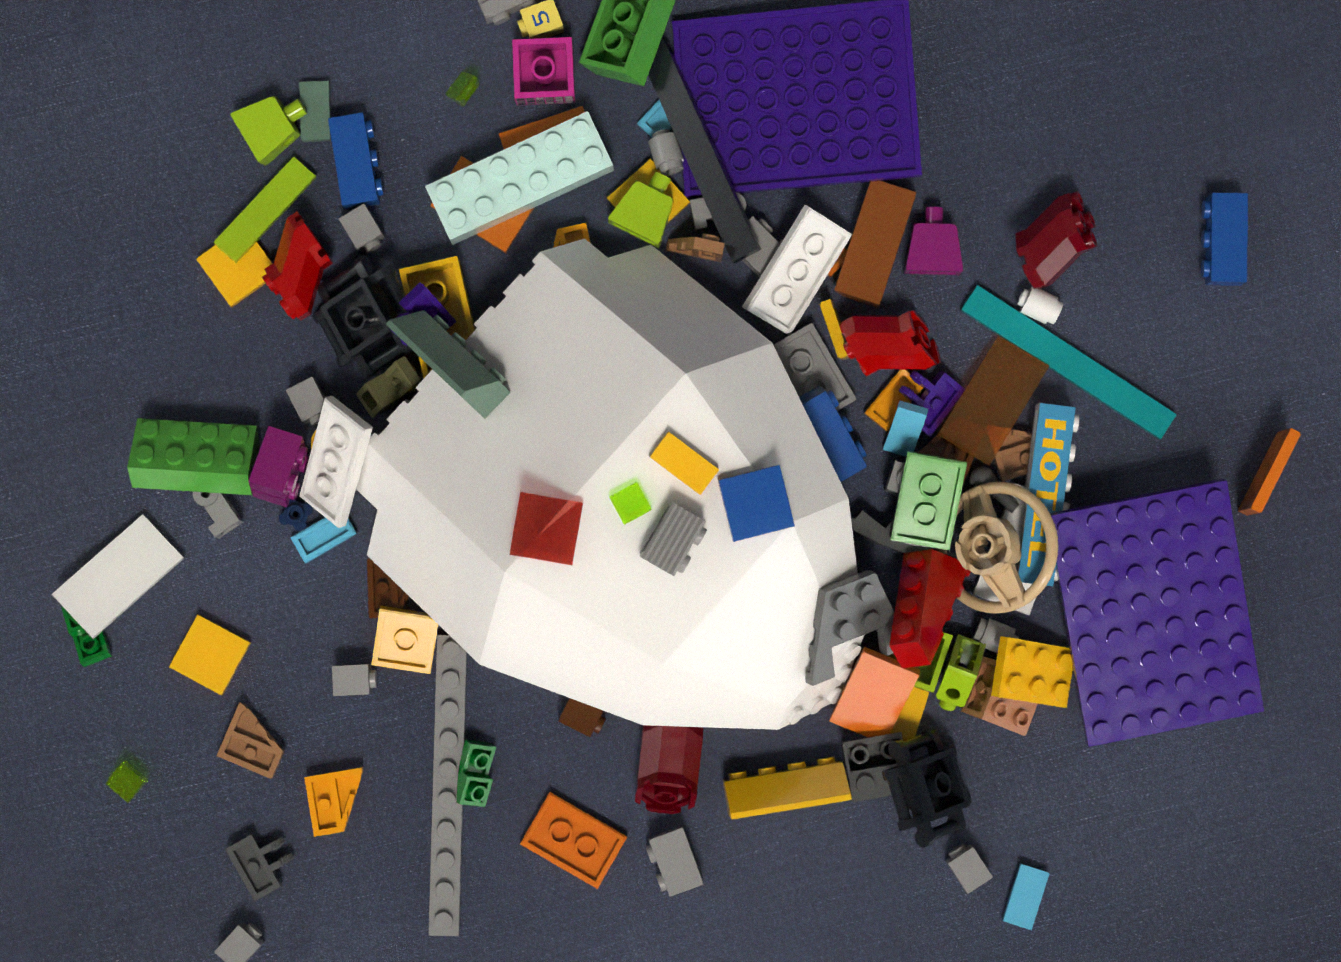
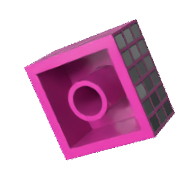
[512,37,575,105]

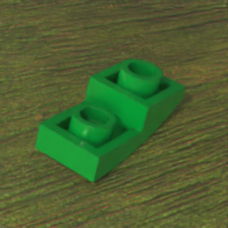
[61,607,112,667]
[457,740,496,807]

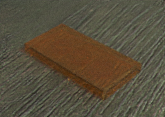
[938,336,1049,465]

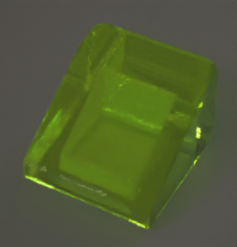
[446,72,479,107]
[106,761,148,803]

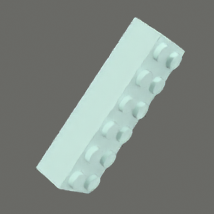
[425,111,614,245]

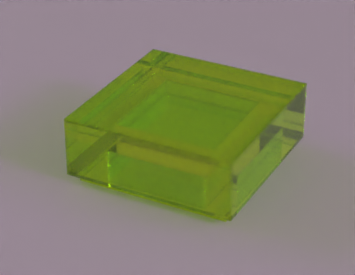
[609,482,652,525]

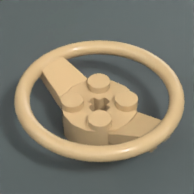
[935,482,1058,614]

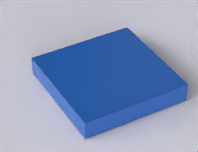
[718,465,795,542]

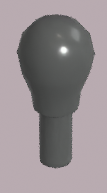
[969,466,1020,513]

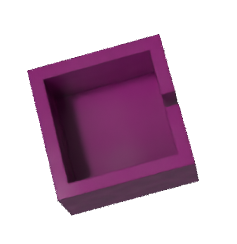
[248,426,309,508]

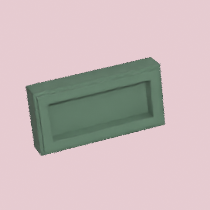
[299,81,331,142]

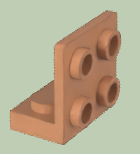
[961,656,1038,736]

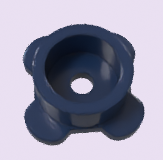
[279,499,313,531]

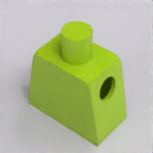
[230,96,307,166]
[608,172,674,249]
[936,634,986,711]

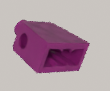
[904,207,963,276]

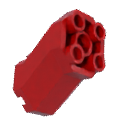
[262,211,333,321]
[839,310,941,376]

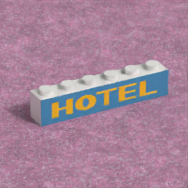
[1015,403,1079,586]

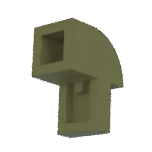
[356,356,421,418]

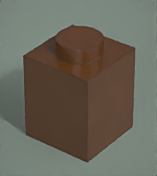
[558,698,606,737]

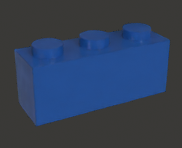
[328,112,384,210]
[1201,193,1248,286]
[799,385,867,482]

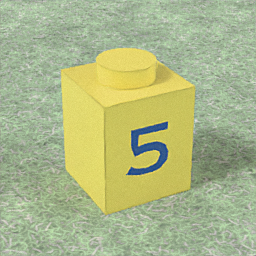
[517,0,564,39]

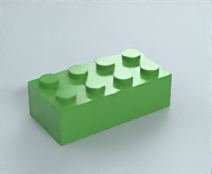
[579,0,676,86]
[127,418,260,495]

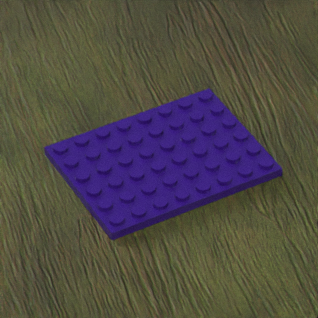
[672,0,922,198]
[1050,479,1264,747]

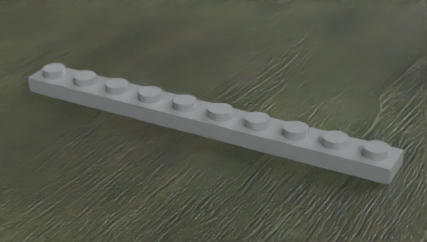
[429,635,467,936]

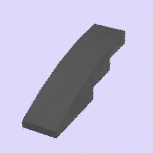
[851,510,931,554]

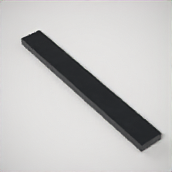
[648,39,761,263]

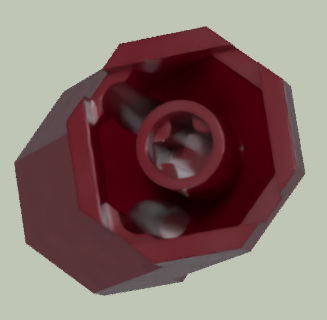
[1015,191,1097,289]
[635,725,704,814]

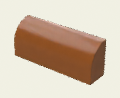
[834,181,917,309]

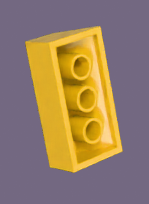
[723,757,852,820]

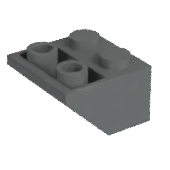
[842,732,903,802]

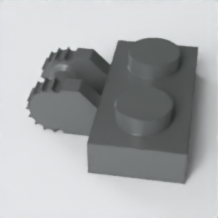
[225,834,294,902]

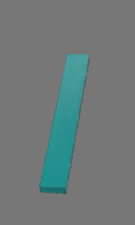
[960,285,1177,440]

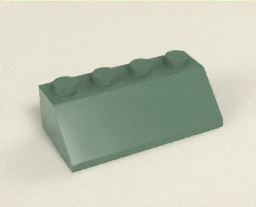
[386,310,511,419]

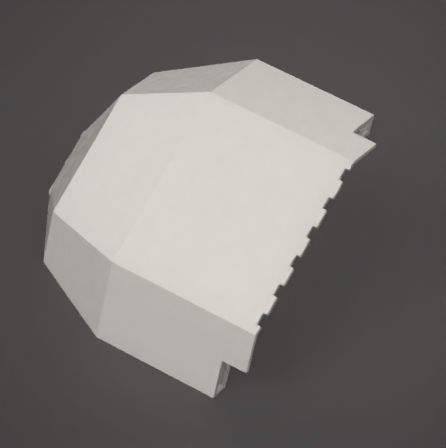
[356,238,865,730]

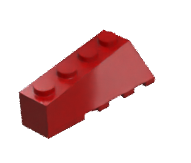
[889,549,971,668]

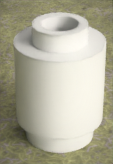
[1017,286,1064,324]

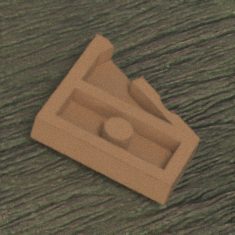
[666,234,725,262]
[985,426,1032,482]
[216,702,285,779]

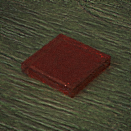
[509,492,583,566]

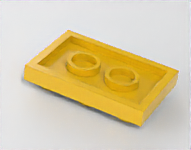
[991,636,1073,708]

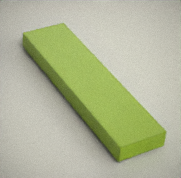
[214,157,316,264]

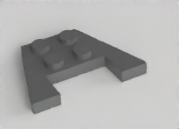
[805,570,894,686]

